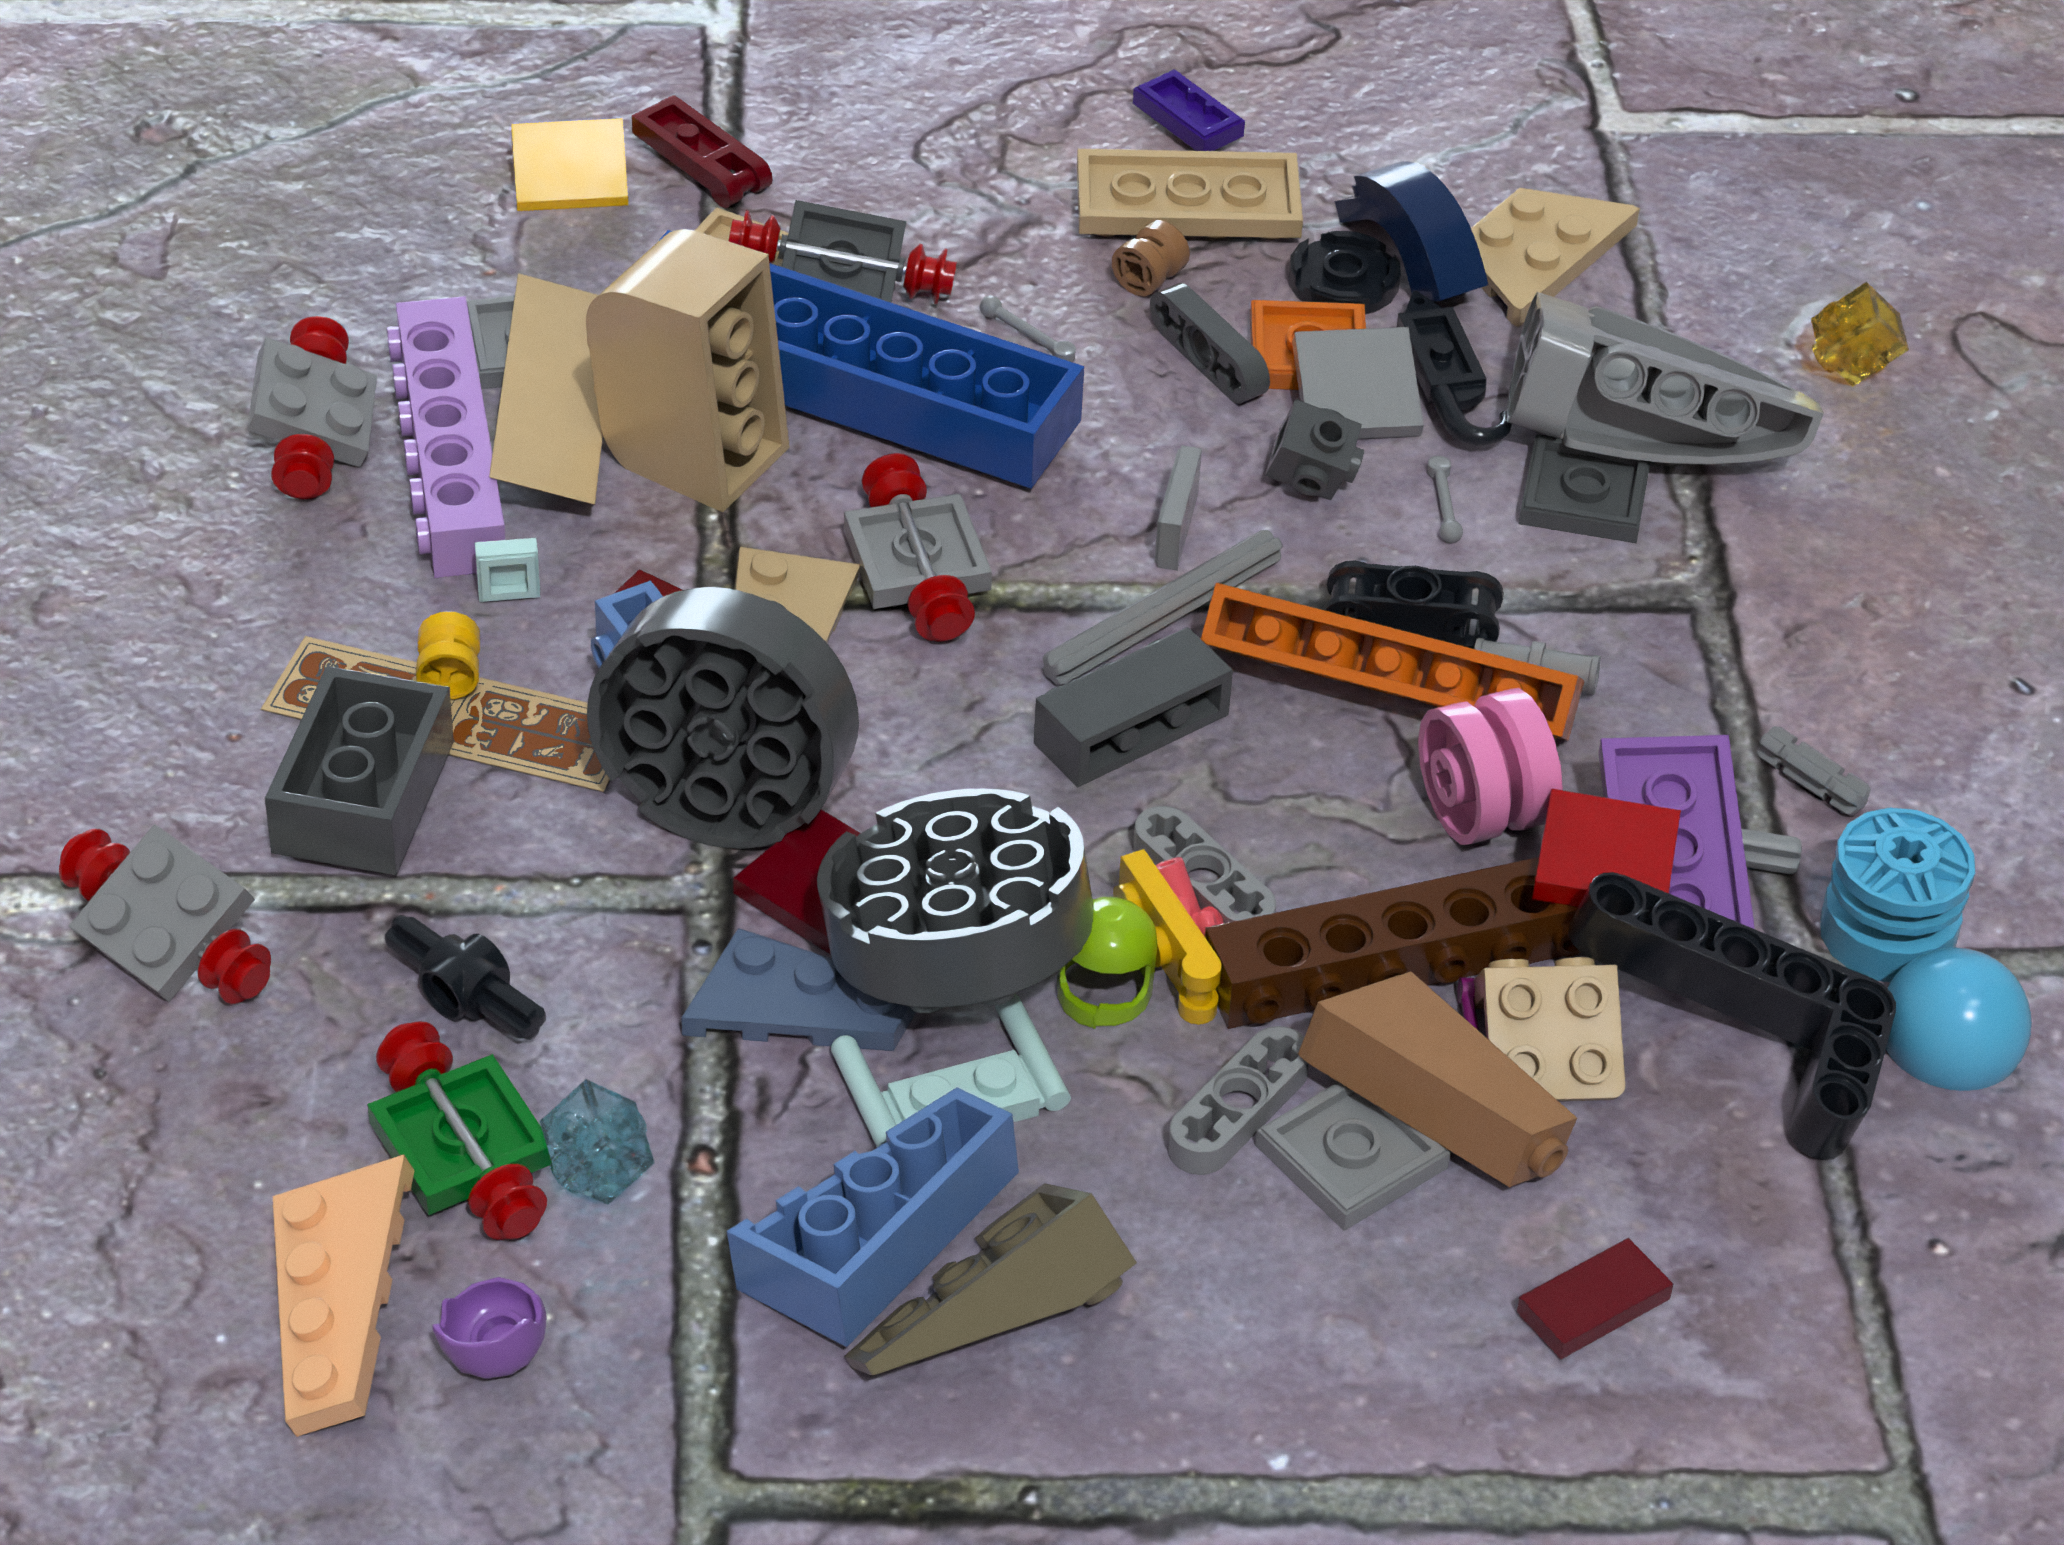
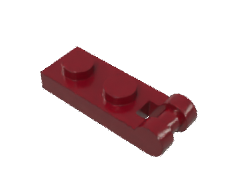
[632,95,773,208]

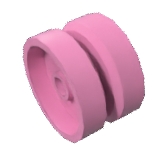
[1418,688,1563,845]

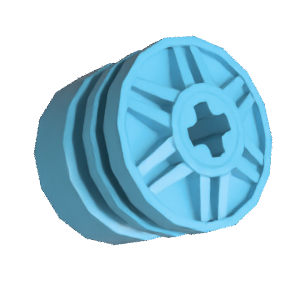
[1820,807,1975,982]

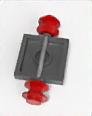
[728,200,957,305]

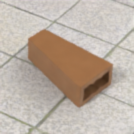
[1298,972,1577,1187]

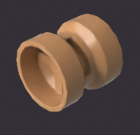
[1112,220,1190,297]

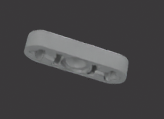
[1133,806,1276,923]
[1168,1026,1309,1175]

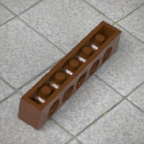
[1205,857,1581,1029]

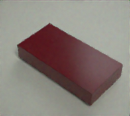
[1517,1237,1673,1359]

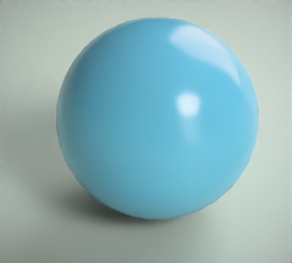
[1886,947,2032,1091]

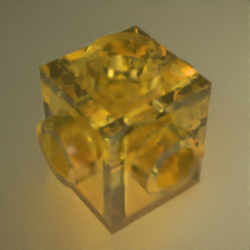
[1811,281,1909,387]

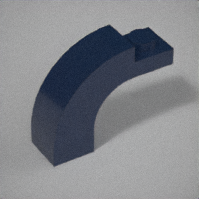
[1334,161,1489,301]

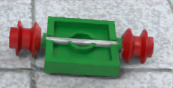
[367,1021,555,1240]

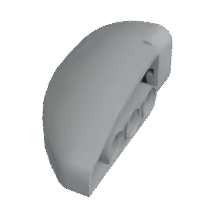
[1507,292,1824,464]

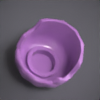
[432,1277,547,1379]

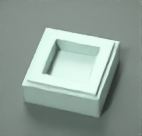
[475,538,540,602]

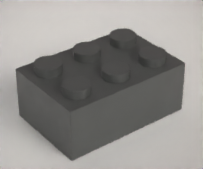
[265,666,454,875]

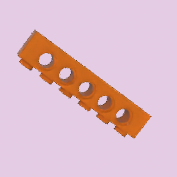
[1201,583,1584,741]

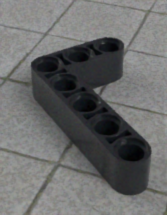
[1568,872,1896,1160]

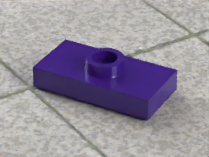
[1133,69,1245,151]

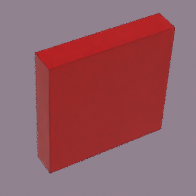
[1532,789,1681,907]

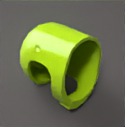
[1057,897,1157,1029]

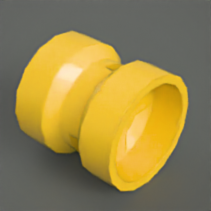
[416,612,480,699]

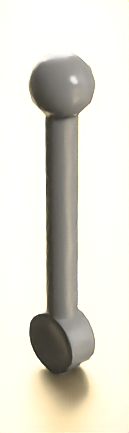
[980,295,1076,362]
[1427,456,1463,544]

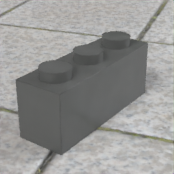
[1034,627,1233,788]

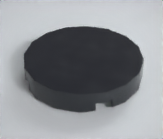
[1289,231,1401,314]

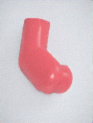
[1156,857,1224,937]

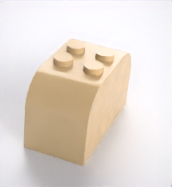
[586,229,790,512]

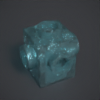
[540,1079,655,1205]

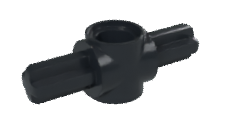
[384,915,546,1040]

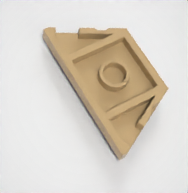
[1471,188,1640,327]

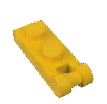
[1113,849,1222,1025]

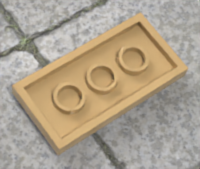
[1077,148,1303,240]

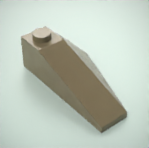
[844,1183,1137,1376]

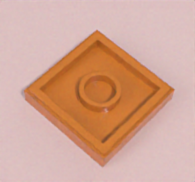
[1250,300,1366,390]

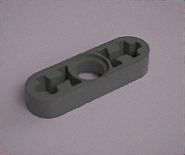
[1150,283,1270,404]

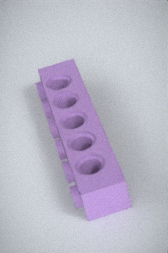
[387,296,505,578]

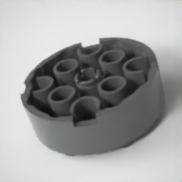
[587,587,859,849]
[817,789,1094,1013]

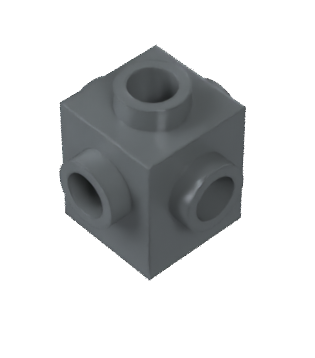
[1265,399,1364,500]

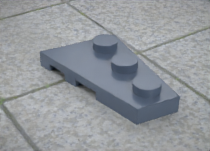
[681,928,916,1051]

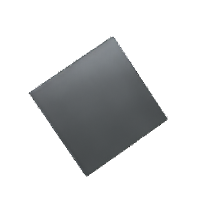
[1519,434,1651,543]

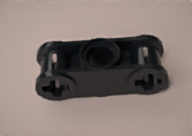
[1323,560,1504,649]

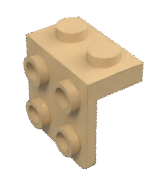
[1474,957,1625,1101]

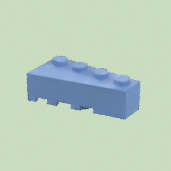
[727,1087,1019,1347]

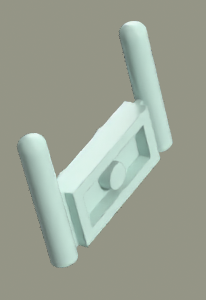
[831,994,1071,1147]

